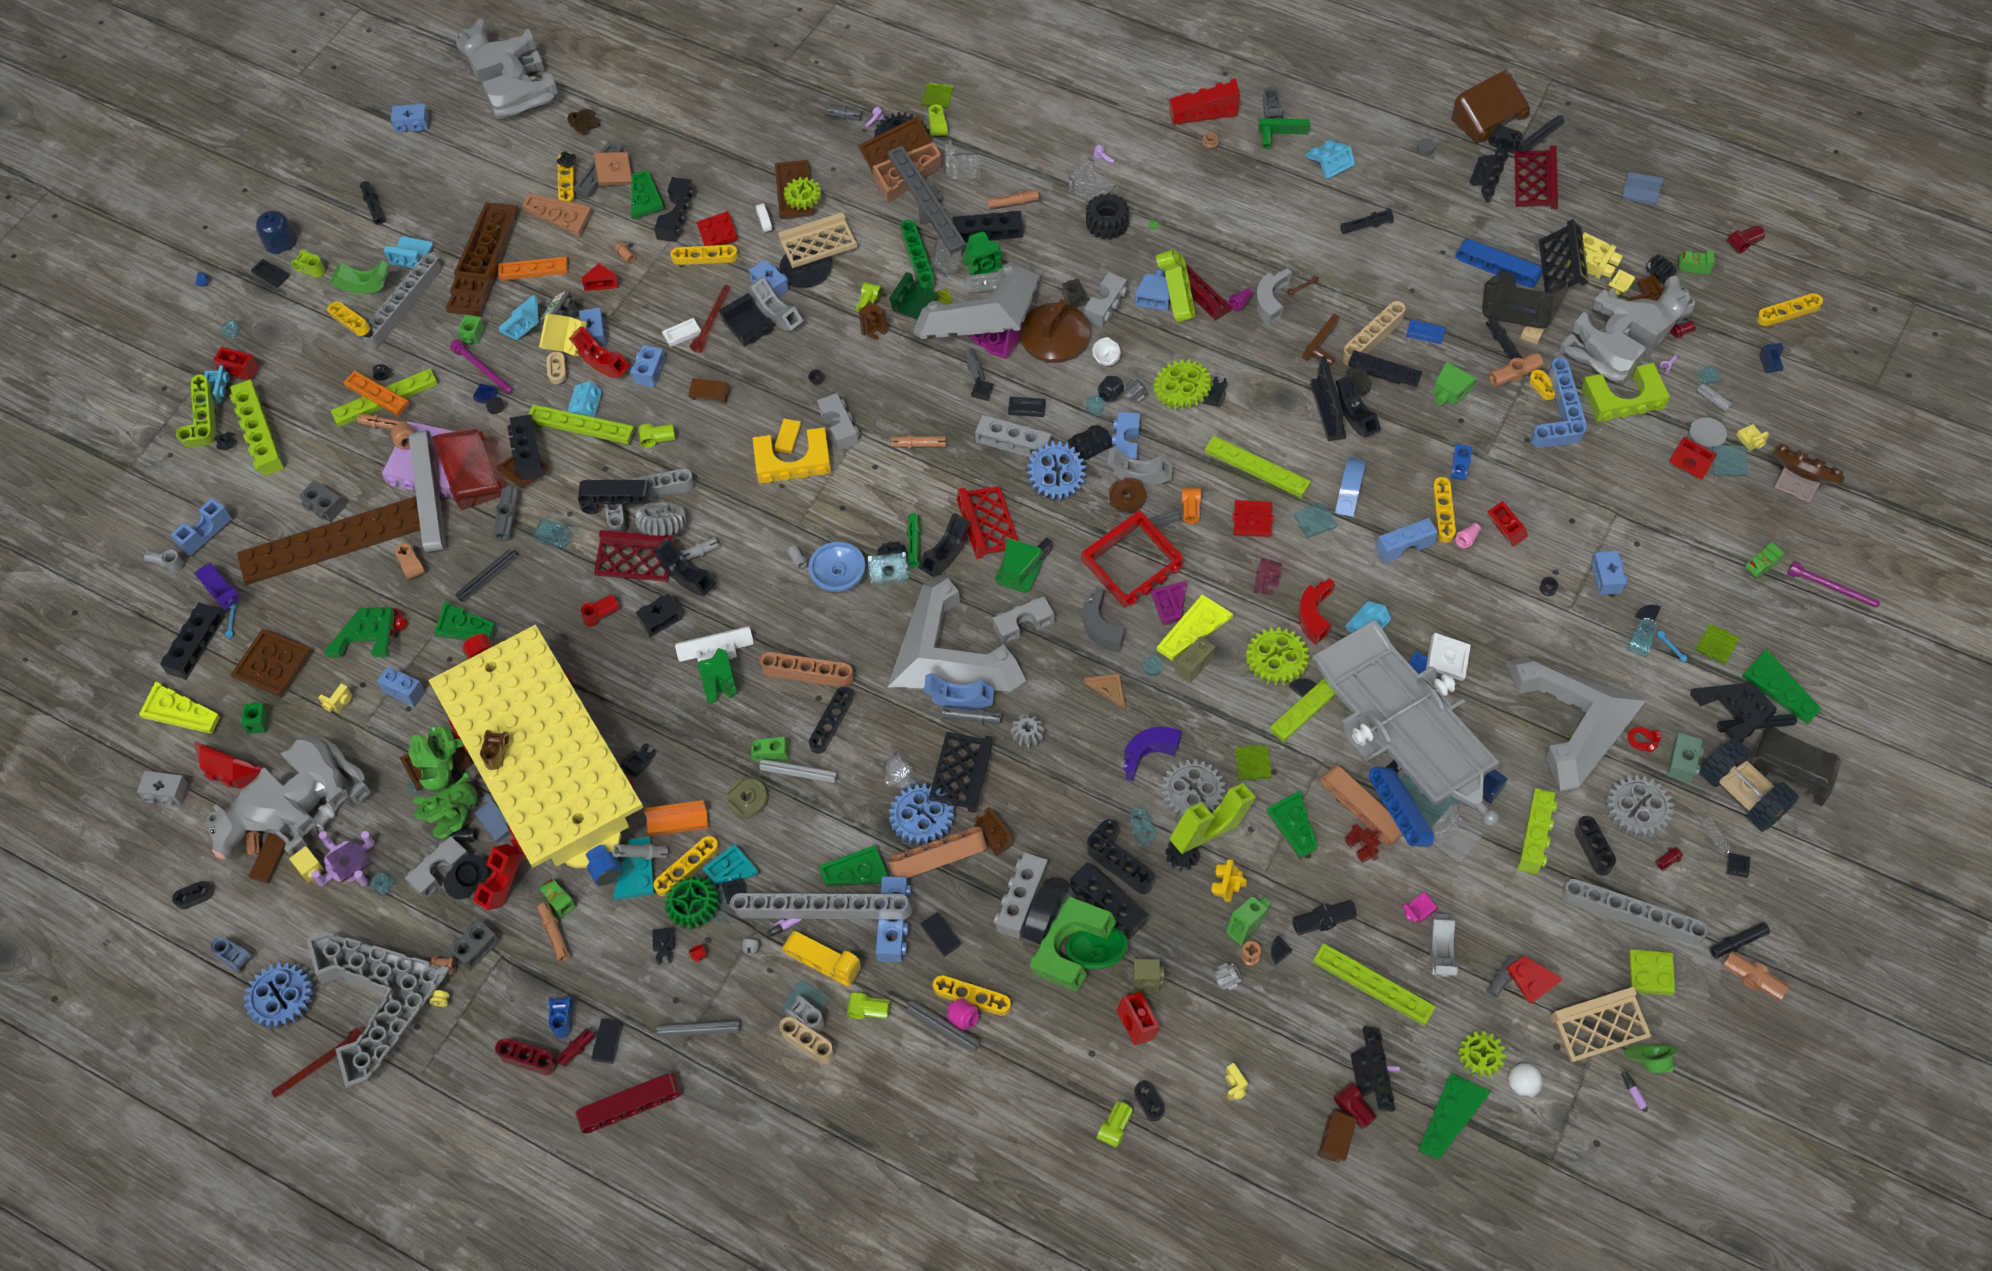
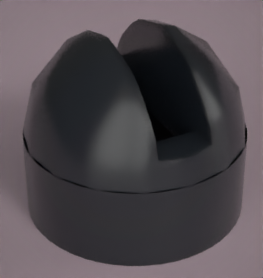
[808,369,824,385]

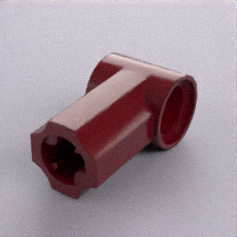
[1727,225,1765,254]
[1333,1084,1377,1129]

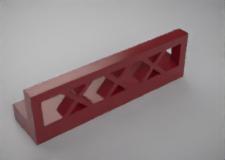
[1186,265,1232,321]

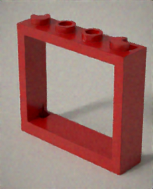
[1081,510,1184,608]

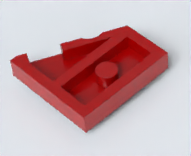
[1505,956,1562,1003]

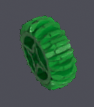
[664,875,719,930]

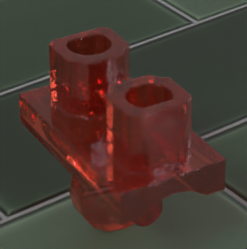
[1345,823,1381,863]

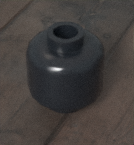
[1098,375,1124,402]

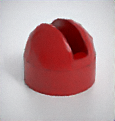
[688,944,707,962]

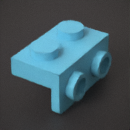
[201,365,230,404]
[567,381,602,418]
[1345,601,1391,633]

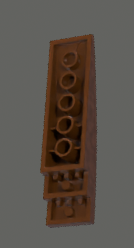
[446,202,518,316]

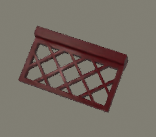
[1515,145,1558,209]
[594,530,676,582]

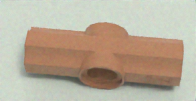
[1488,353,1544,387]
[1722,951,1790,1002]

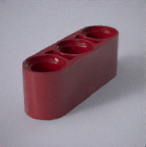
[495,1038,557,1075]

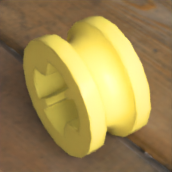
[429,990,450,1007]

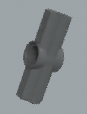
[493,486,519,541]

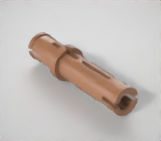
[987,189,1039,210]
[357,413,407,430]
[891,435,946,449]
[537,902,570,962]

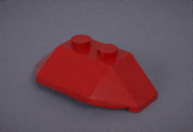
[194,741,263,789]

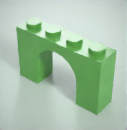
[1030,896,1116,992]

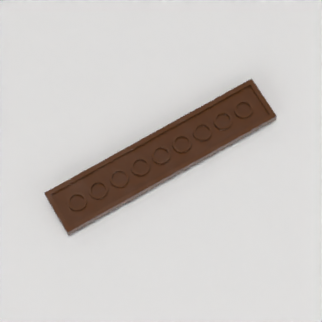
[237,496,420,585]

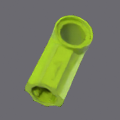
[856,282,883,313]
[638,424,676,448]
[847,993,890,1019]
[1097,1101,1133,1148]

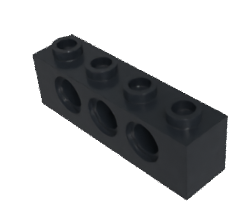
[952,211,1023,243]
[507,414,542,480]
[160,602,224,680]
[1070,862,1147,939]

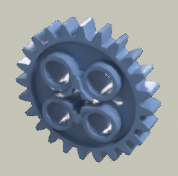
[1026,441,1086,501]
[889,783,954,846]
[243,962,314,1029]

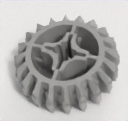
[635,501,686,536]

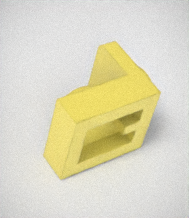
[1736,424,1769,451]
[1225,1063,1248,1101]

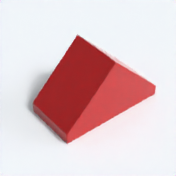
[581,263,619,291]

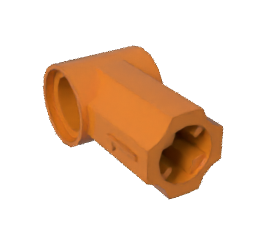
[1182,488,1201,524]

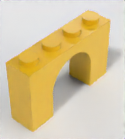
[753,427,831,483]

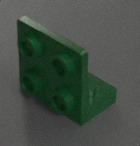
[889,272,939,320]

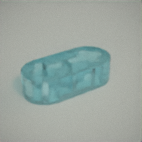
[1129,808,1155,846]

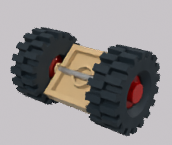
[1699,737,1799,832]

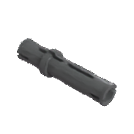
[942,706,1002,725]

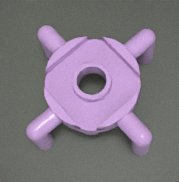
[311,831,375,886]

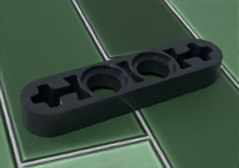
[809,686,853,754]

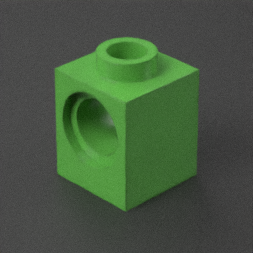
[458,315,485,344]

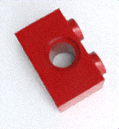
[213,347,259,380]
[1669,437,1717,479]
[1487,501,1528,547]
[1116,992,1160,1046]

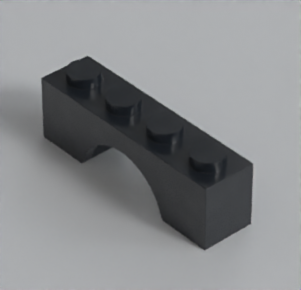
[654,177,695,242]

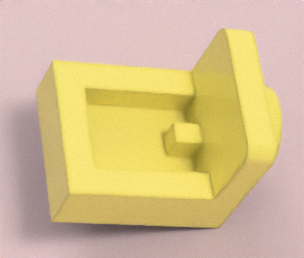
[1608,269,1635,297]
[318,684,353,713]

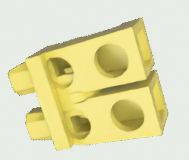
[1567,232,1623,279]

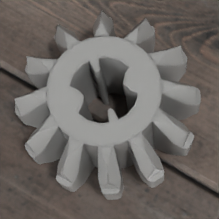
[1011,714,1045,748]

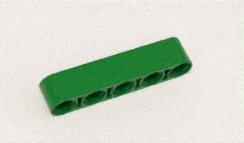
[900,219,934,291]

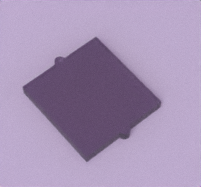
[326,837,373,882]

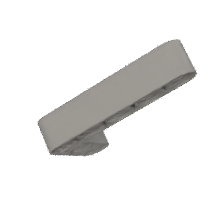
[604,469,694,532]

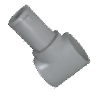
[144,549,184,573]

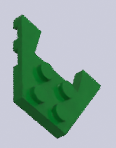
[324,607,395,658]

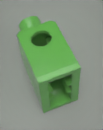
[1433,362,1476,405]
[1226,897,1271,946]

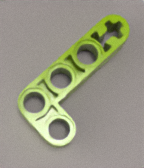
[1156,249,1196,323]
[176,374,216,448]

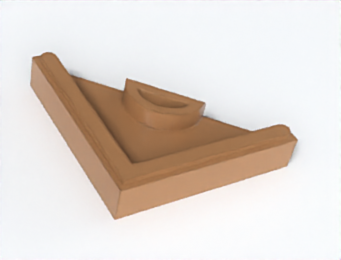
[1084,673,1125,708]

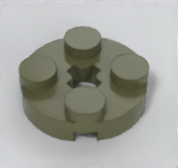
[727,778,768,819]

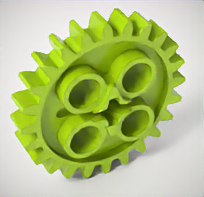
[1153,359,1212,410]
[1246,627,1309,686]

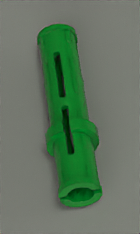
[906,513,921,567]

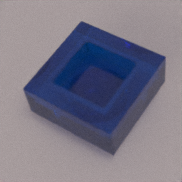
[473,383,498,404]

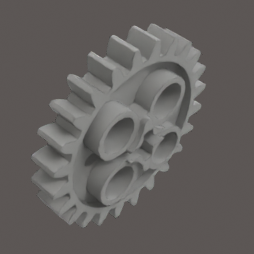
[1161,759,1226,817]
[1606,775,1674,839]

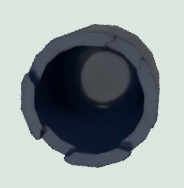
[256,210,297,254]

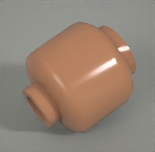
[390,422,415,450]

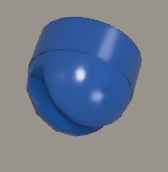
[195,272,209,286]

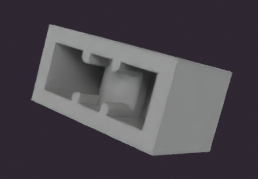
[137,771,189,806]

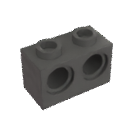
[299,480,346,522]
[448,919,500,971]

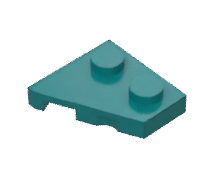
[702,844,759,886]

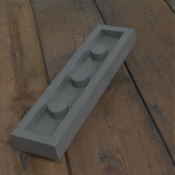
[573,142,624,198]

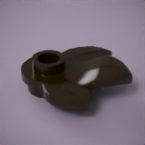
[567,109,600,135]

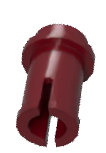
[1671,320,1696,338]
[1655,847,1683,871]

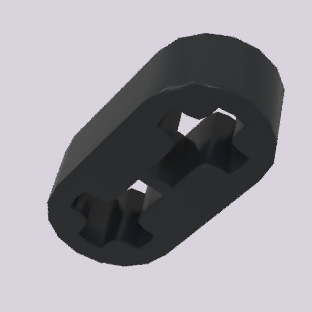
[172,881,213,910]
[1134,1081,1164,1122]

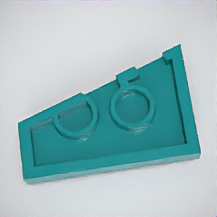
[613,837,655,901]

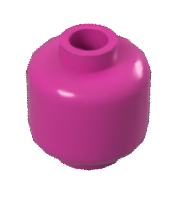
[947,998,979,1030]

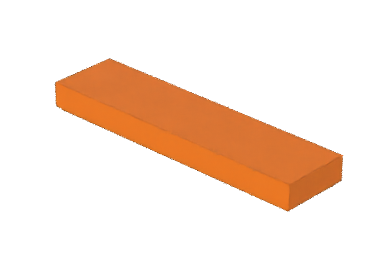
[498,256,568,281]
[343,370,410,417]

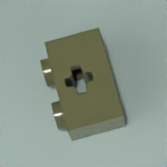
[1175,636,1216,683]

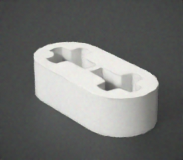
[755,203,772,233]

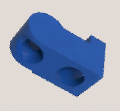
[1450,444,1473,481]

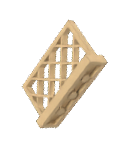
[778,212,857,268]
[1550,987,1652,1063]

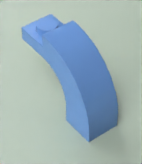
[1335,456,1367,517]
[924,673,994,710]

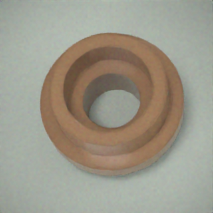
[1202,132,1219,148]

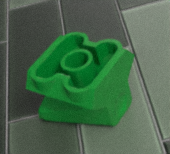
[962,232,1003,280]
[994,538,1043,593]
[698,648,737,704]

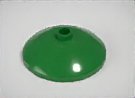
[1066,927,1128,970]

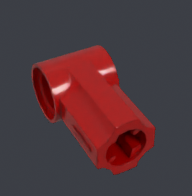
[580,594,619,627]

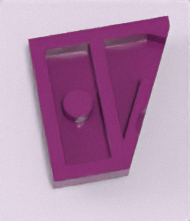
[1151,581,1186,625]

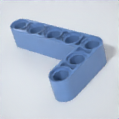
[1531,357,1587,448]

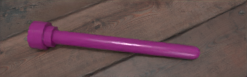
[450,339,513,393]
[1787,561,1880,608]

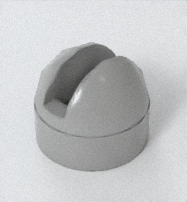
[742,939,759,955]

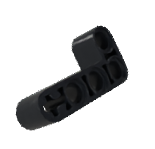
[578,480,651,514]
[1087,819,1153,894]

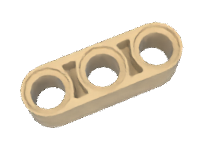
[779,1017,834,1064]

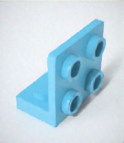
[1305,140,1355,179]
[384,236,433,269]
[499,295,539,340]

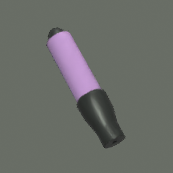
[767,919,802,938]
[1621,1072,1648,1112]

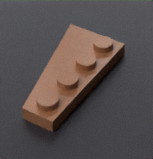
[522,193,592,236]

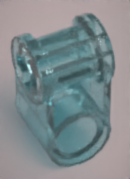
[532,519,570,548]
[1627,618,1657,658]

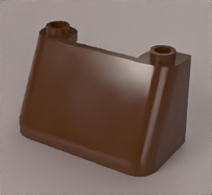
[1451,70,1530,144]

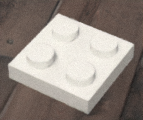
[1426,633,1471,681]

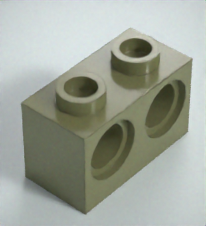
[1133,959,1164,994]

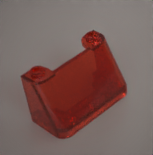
[432,428,503,511]

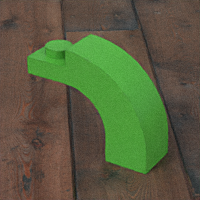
[330,260,388,294]

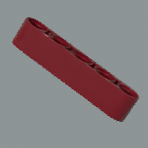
[575,1073,682,1134]

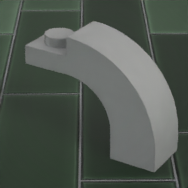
[1256,268,1292,326]
[748,277,803,331]
[1107,447,1173,485]
[1430,913,1458,977]

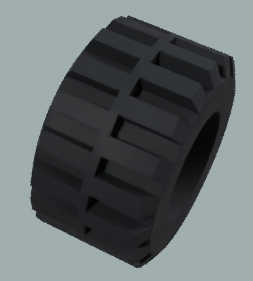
[1086,193,1129,240]

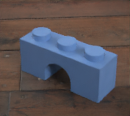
[1112,412,1140,460]
[170,498,231,556]
[1376,518,1438,563]

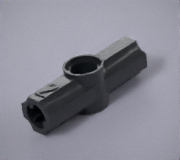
[1292,900,1357,936]

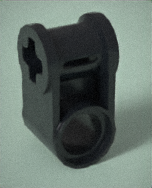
[1488,125,1523,153]

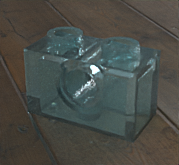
[868,552,908,585]

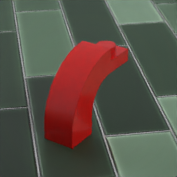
[569,326,630,378]
[1298,578,1335,645]

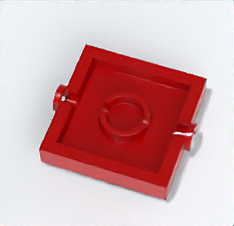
[697,211,738,246]
[1232,500,1274,537]

